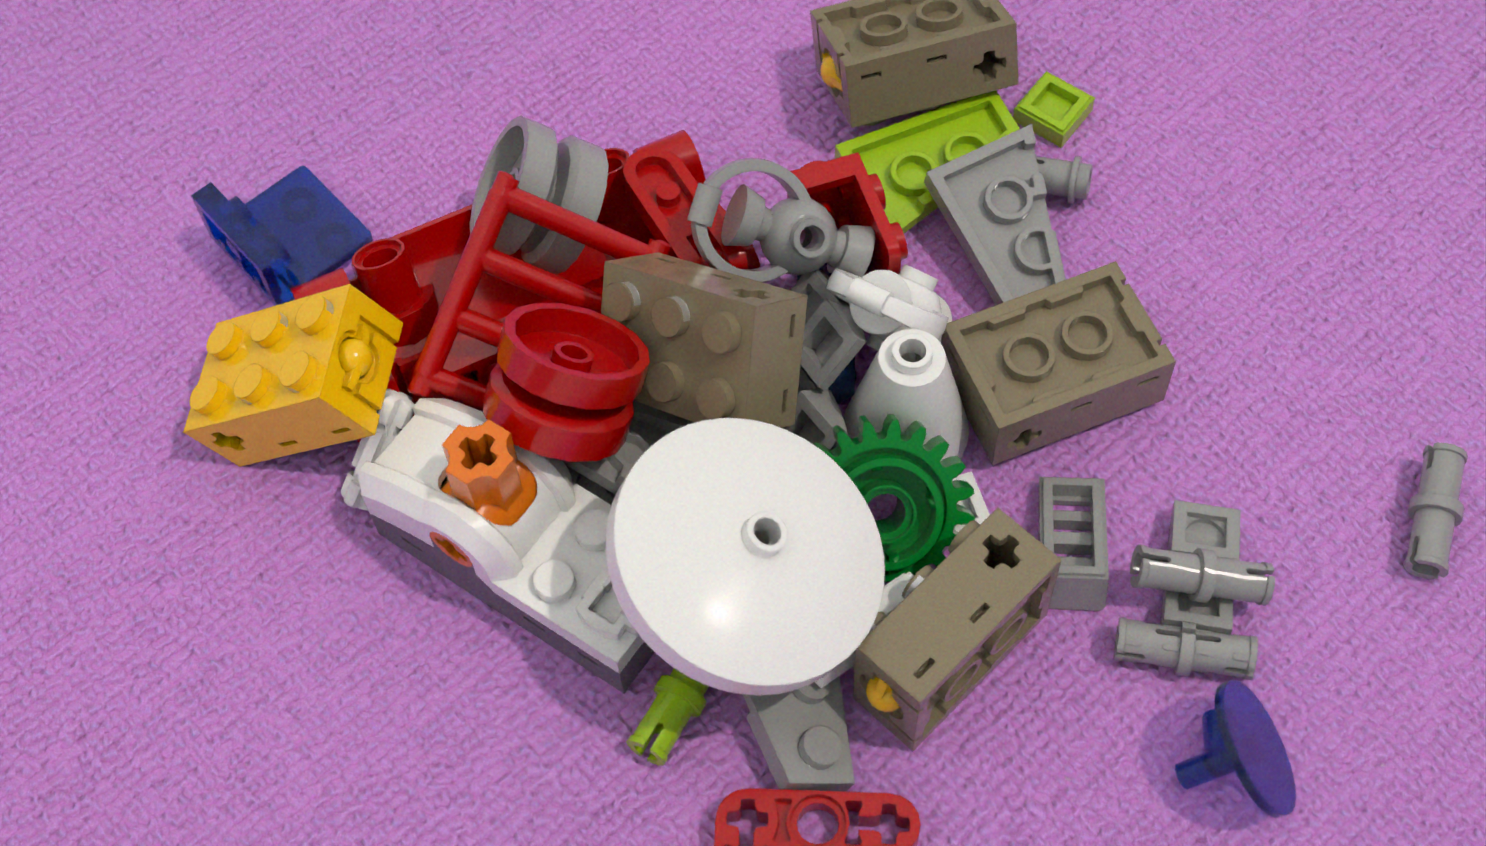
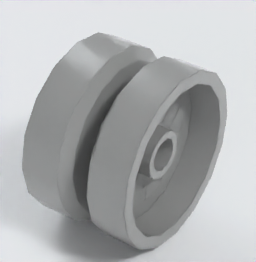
[470,115,609,274]

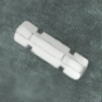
[341,389,415,511]

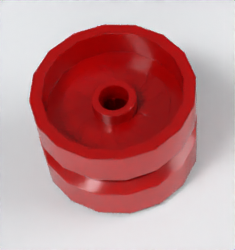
[483,303,650,462]

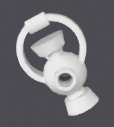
[826,264,952,350]

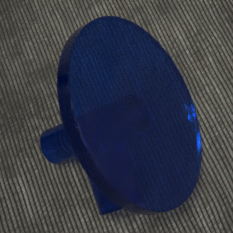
[1175,680,1296,818]

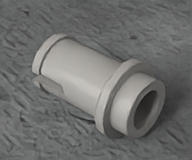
[1036,156,1093,204]

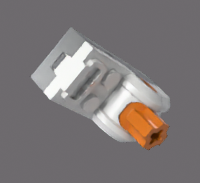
[358,398,655,693]

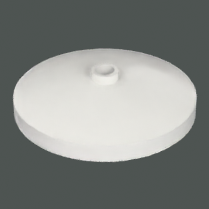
[605,418,885,695]

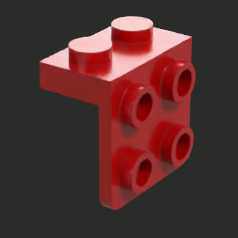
[787,152,908,275]

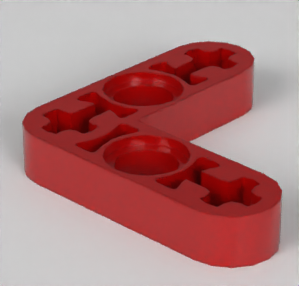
[714,788,921,846]

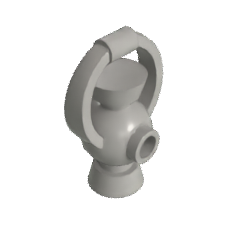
[687,158,875,282]

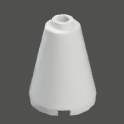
[843,329,969,460]

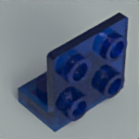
[191,166,373,306]

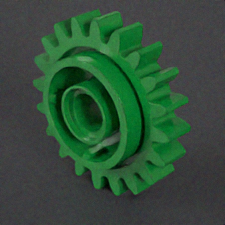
[813,414,975,583]

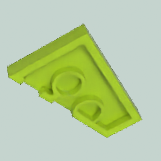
[835,90,1020,233]

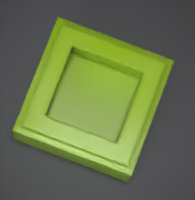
[1013,71,1095,148]

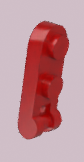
[623,147,748,269]

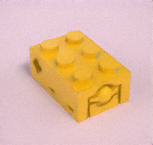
[183,284,403,467]

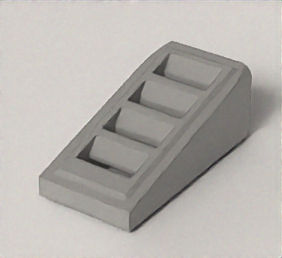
[1038,477,1109,611]

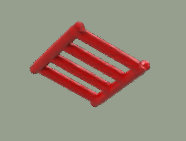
[407,171,671,411]

